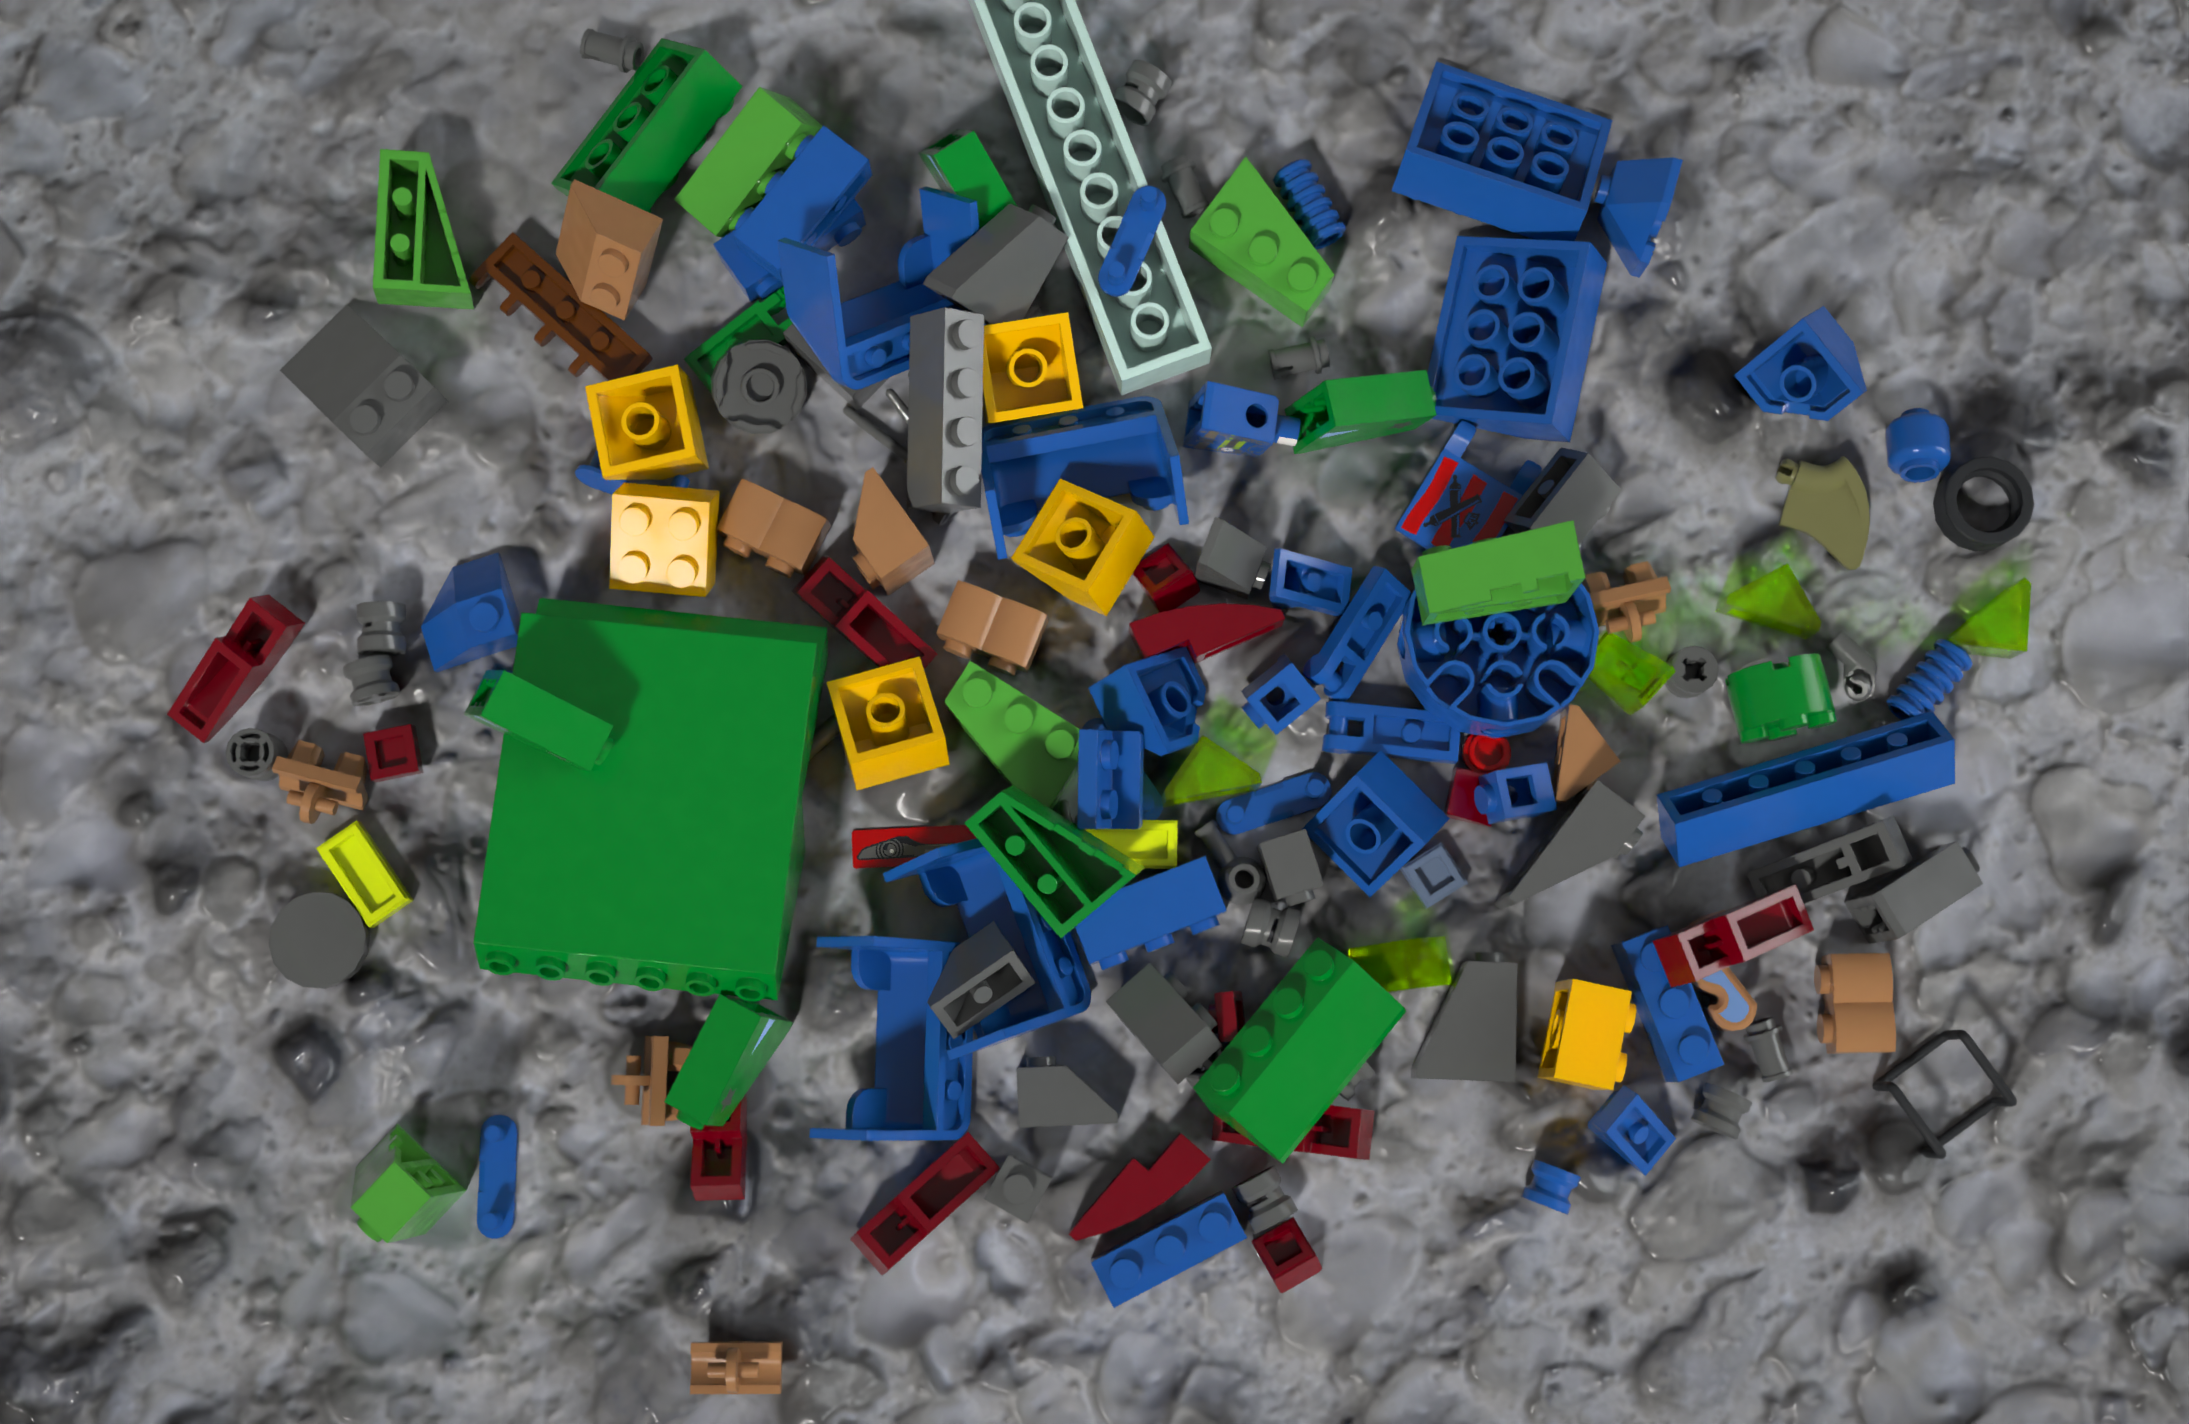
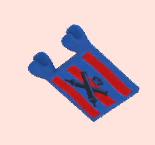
[1394,421,1542,549]

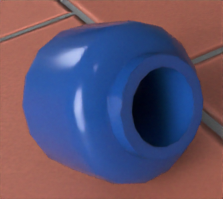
[1885,408,1951,483]

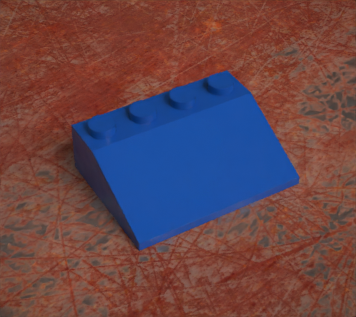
[1392,61,1613,241]
[1427,236,1607,442]

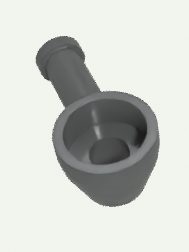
[1194,819,1266,905]

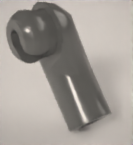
[1826,631,1876,701]

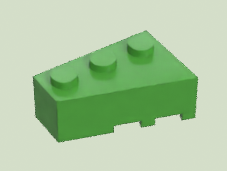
[674,87,822,237]
[373,149,474,310]
[1188,157,1334,328]
[1411,520,1586,626]
[944,661,1079,810]
[350,1123,467,1243]

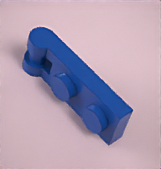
[1303,566,1412,702]
[1322,701,1460,764]

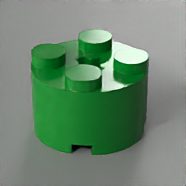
[1725,653,1837,744]

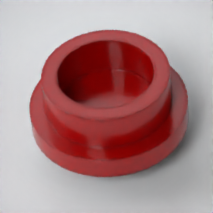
[1462,734,1511,775]

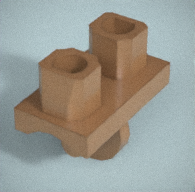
[1582,561,1671,643]
[272,740,369,824]
[611,1036,693,1126]
[690,1341,783,1394]

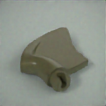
[1775,456,1870,570]

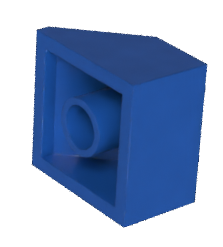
[1302,750,1450,897]

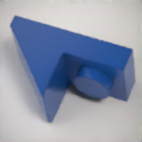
[1269,548,1353,616]
[1587,1085,1676,1176]

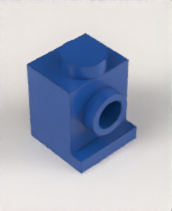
[1241,653,1321,735]
[1474,762,1557,824]

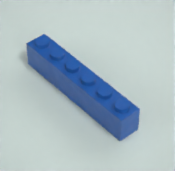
[1657,711,1955,867]

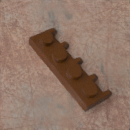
[469,232,653,381]

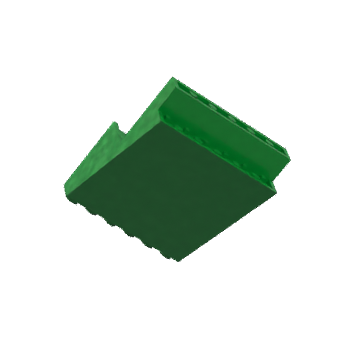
[473,598,829,1002]

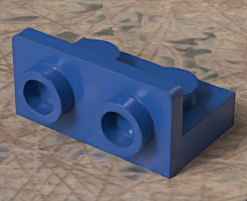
[1077,729,1144,829]

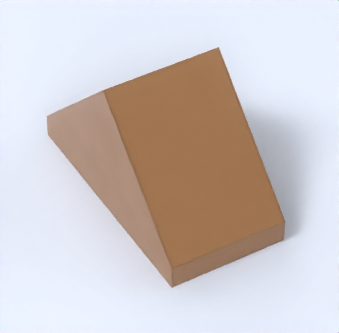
[1551,704,1621,806]

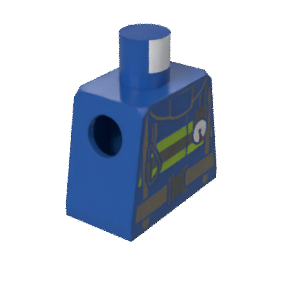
[1183,381,1300,457]

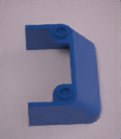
[777,186,986,390]
[981,396,1189,560]
[883,838,1091,1060]
[809,936,973,1141]

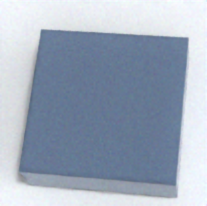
[1400,842,1468,909]

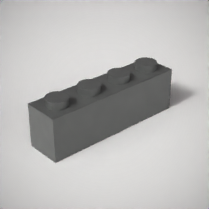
[907,307,984,513]

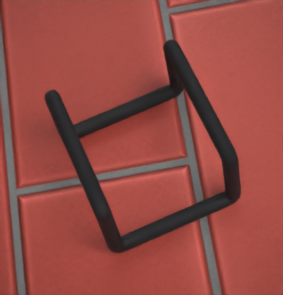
[1872,1030,2017,1159]

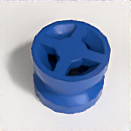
[1521,1159,1581,1215]

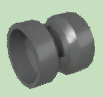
[1113,60,1173,126]
[357,601,406,656]
[226,728,288,781]
[1240,897,1301,957]
[1231,1166,1298,1233]

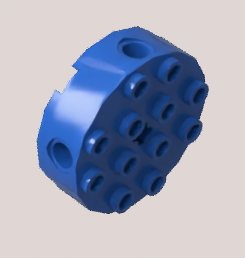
[1397,537,1599,739]

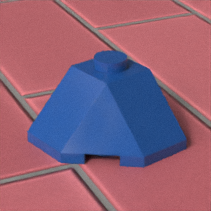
[1594,157,1683,278]
[1734,306,1867,421]
[421,552,520,673]
[1088,647,1206,756]

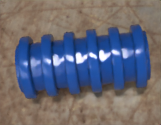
[1273,159,1346,250]
[1886,639,1973,720]

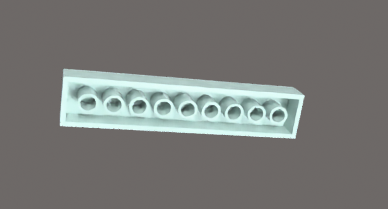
[968,0,1212,396]

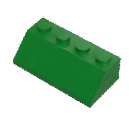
[551,38,743,213]
[1193,937,1406,1164]

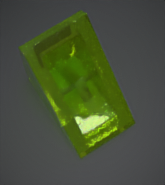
[1715,563,1822,639]
[1944,577,2031,659]
[1588,631,1676,716]
[1162,735,1262,807]
[1348,936,1452,993]

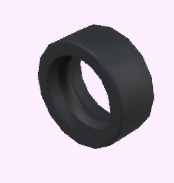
[1933,456,2035,552]

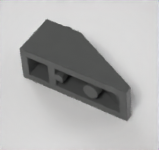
[1746,815,1913,904]

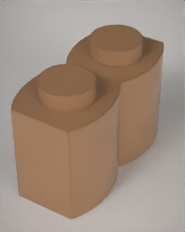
[716,479,831,578]
[936,580,1049,676]
[1814,953,1896,1054]

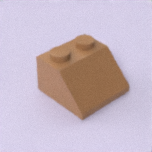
[556,179,663,321]
[852,467,935,596]

